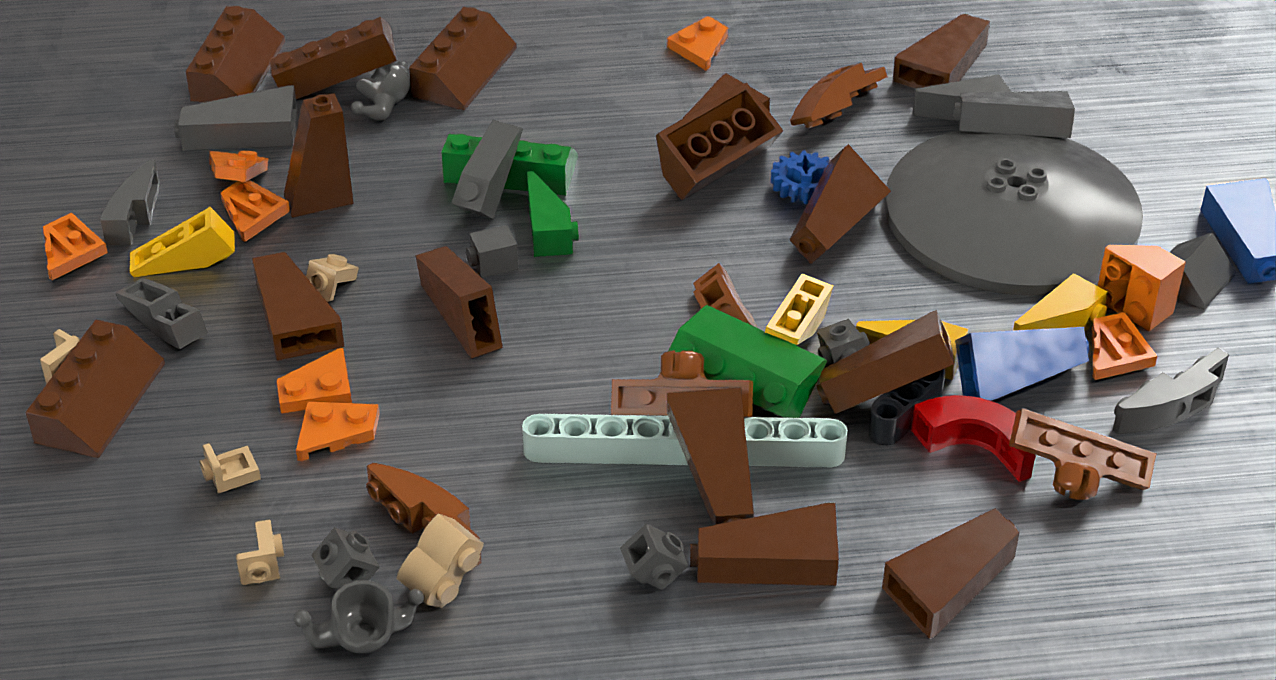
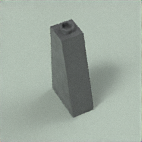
[174,85,297,150]
[953,91,1075,138]

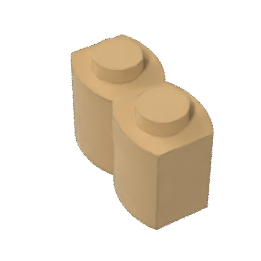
[397,514,484,608]

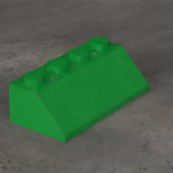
[441,134,578,196]
[668,305,827,418]

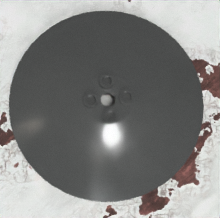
[885,130,1143,295]

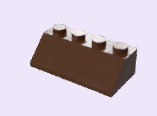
[185,6,285,103]
[409,7,517,111]
[270,17,397,99]
[656,82,784,200]
[25,319,165,458]

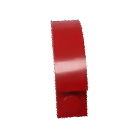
[911,395,1036,482]

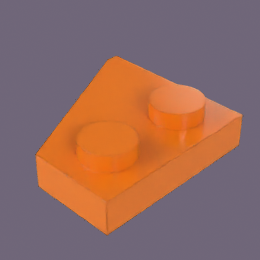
[667,16,728,70]
[209,151,268,182]
[221,180,290,242]
[43,212,108,280]
[1092,312,1157,380]
[276,348,352,414]
[296,402,380,461]

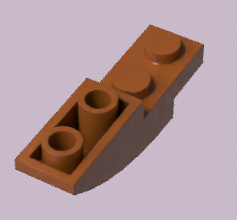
[790,62,888,128]
[693,263,758,328]
[366,463,481,567]

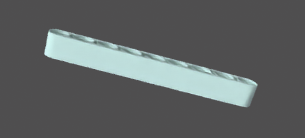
[522,414,848,467]

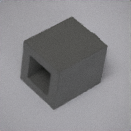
[466,225,518,278]

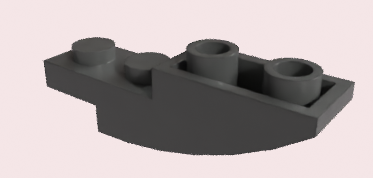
[1112,348,1229,434]

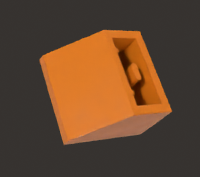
[1098,245,1186,331]

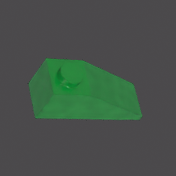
[527,171,579,257]

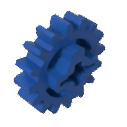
[770,150,829,204]

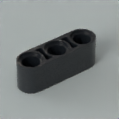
[869,369,945,446]

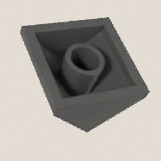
[1169,232,1236,310]

